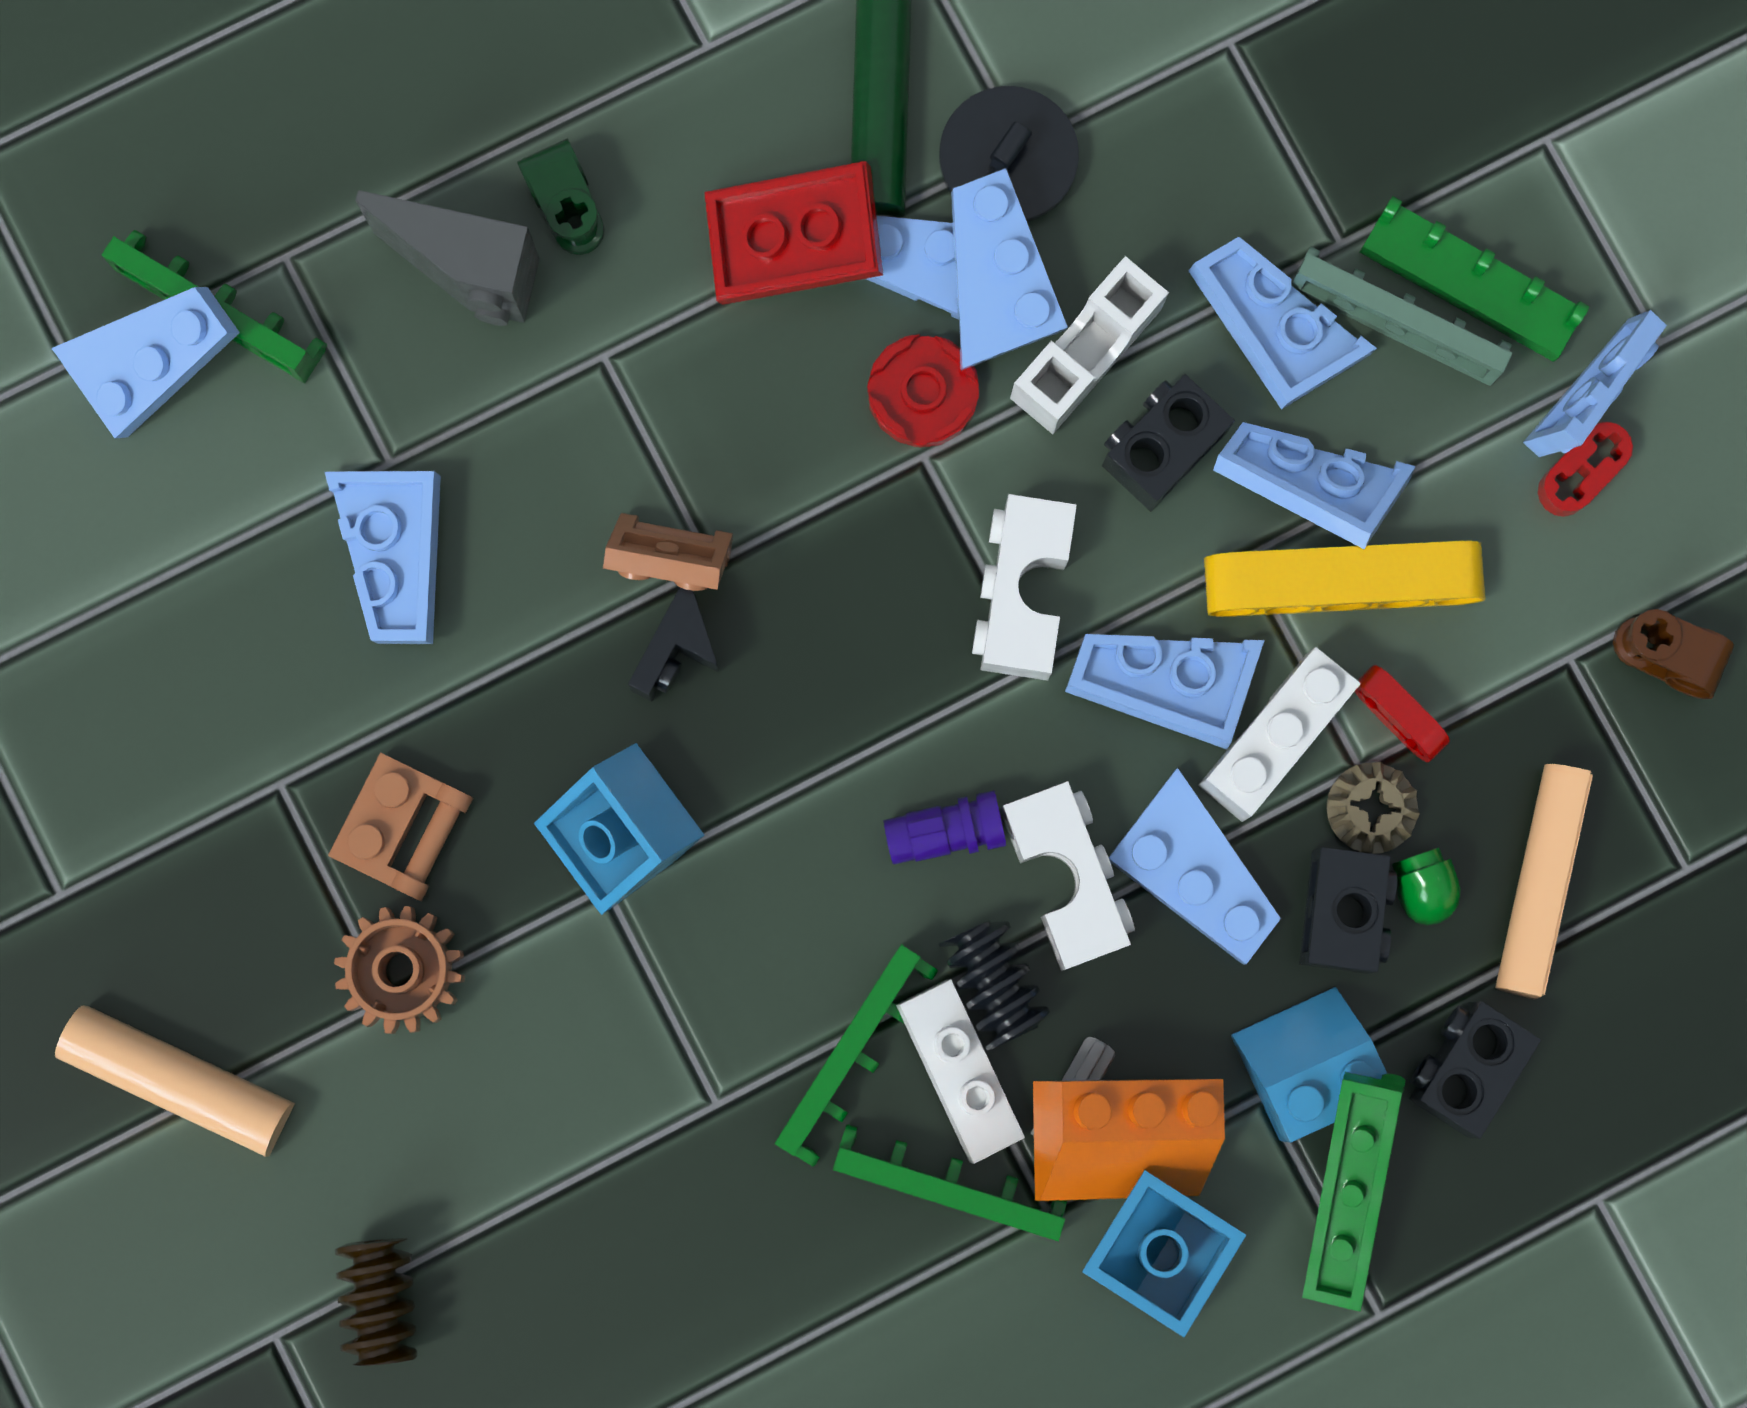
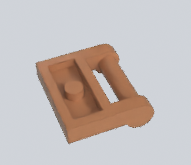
[603,513,733,591]
[328,753,473,901]

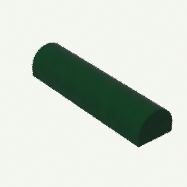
[851,0,912,215]

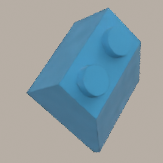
[534,743,705,915]
[1231,987,1387,1143]
[1082,1170,1246,1337]

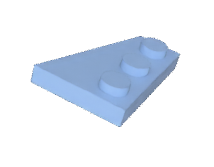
[951,168,1068,370]
[867,215,958,319]
[1188,237,1377,410]
[52,287,240,438]
[1523,310,1667,457]
[1213,422,1416,549]
[325,471,441,644]
[1065,634,1264,749]
[1109,768,1281,965]

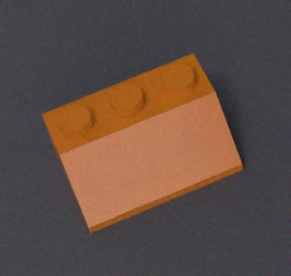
[1033,1079,1225,1201]

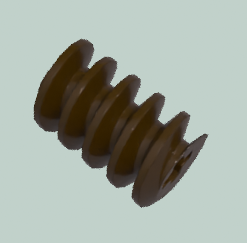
[335,1238,417,1366]

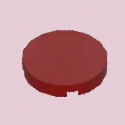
[867,334,979,448]

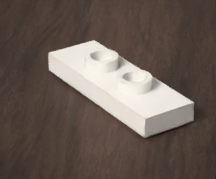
[896,979,1025,1164]

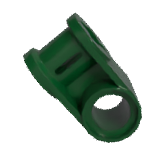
[517,138,604,255]

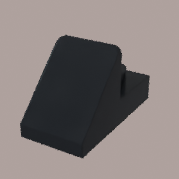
[628,587,719,702]

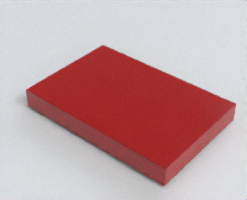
[704,161,883,305]

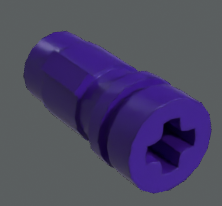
[883,790,1007,865]

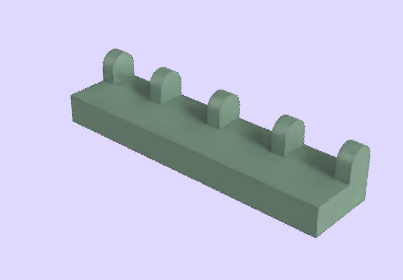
[1291,246,1512,386]

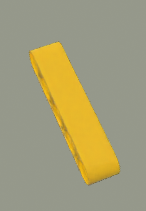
[1204,541,1486,617]

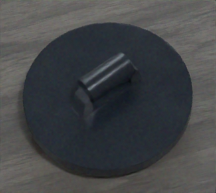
[939,86,1079,222]

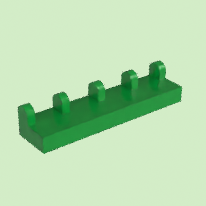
[1359,196,1590,362]
[101,230,327,384]
[774,944,939,1167]
[1302,1072,1406,1312]
[833,1124,1067,1242]

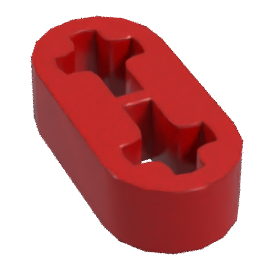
[1538,422,1633,517]
[1354,665,1450,762]

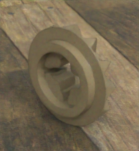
[1327,762,1420,854]

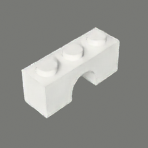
[1010,256,1169,434]
[972,494,1077,681]
[1198,647,1361,822]
[1000,781,1135,971]

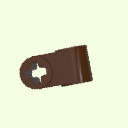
[1613,609,1734,699]

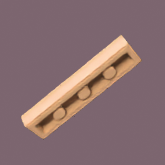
[1495,764,1593,999]
[55,1005,295,1157]

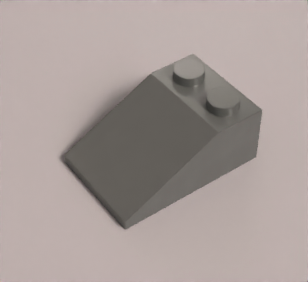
[355,190,540,326]

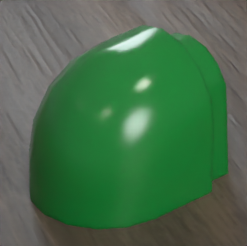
[1392,847,1461,925]

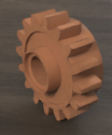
[334,906,465,1034]

